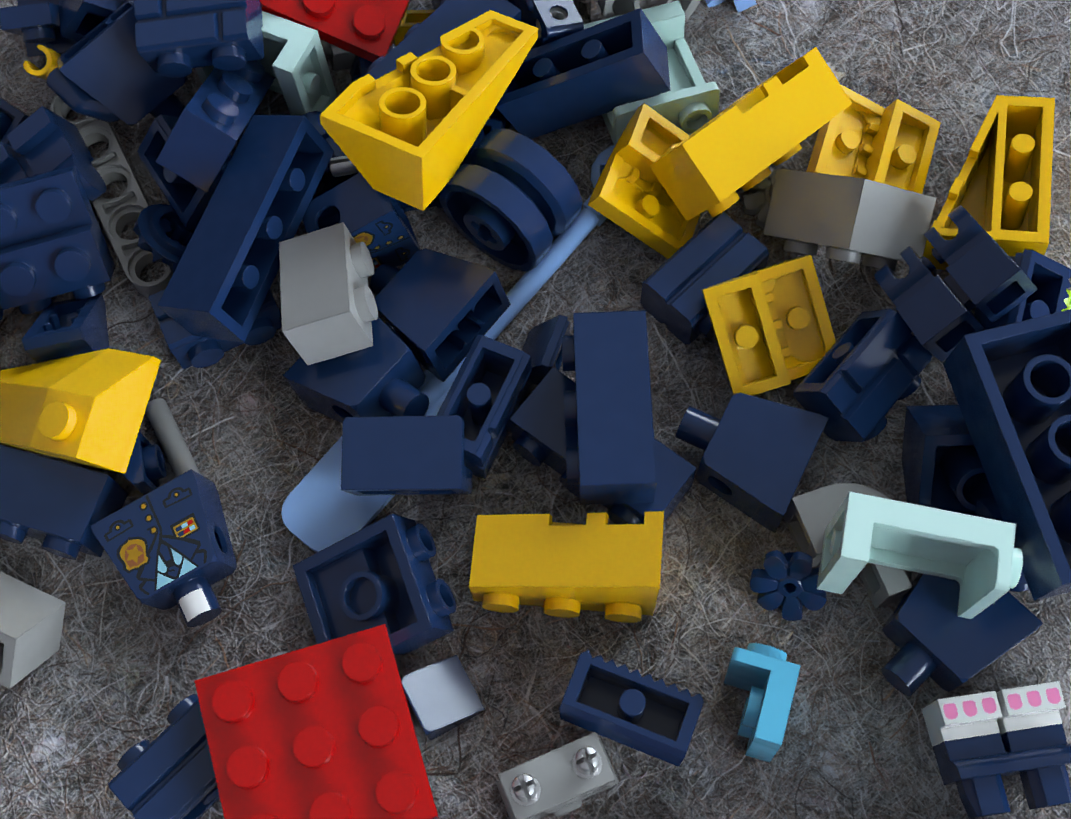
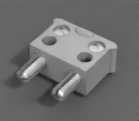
[496,732,619,819]

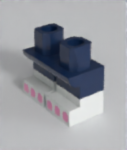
[921,681,1071,819]

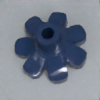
[750,550,827,621]

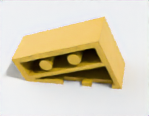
[649,47,853,221]
[923,95,1055,270]
[469,511,664,623]

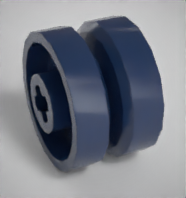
[439,129,583,272]

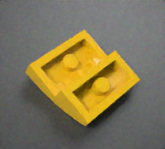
[806,85,941,194]
[588,103,700,259]
[702,254,836,396]

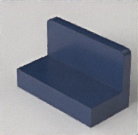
[341,415,472,496]

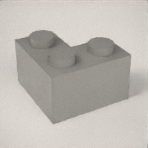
[763,168,936,271]

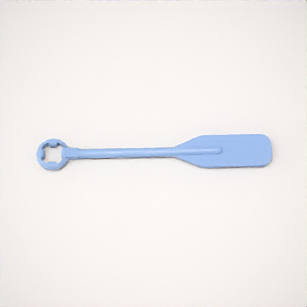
[281,145,615,553]

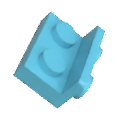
[724,643,801,763]

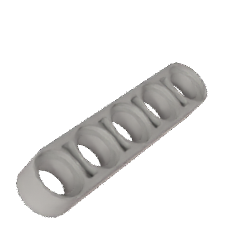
[51,95,173,298]

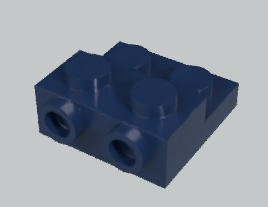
[0,165,115,314]
[293,514,456,656]

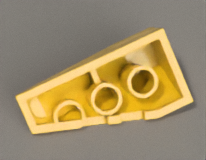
[320,10,539,211]
[0,348,161,474]

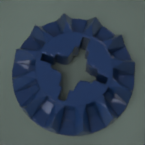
[133,204,195,273]

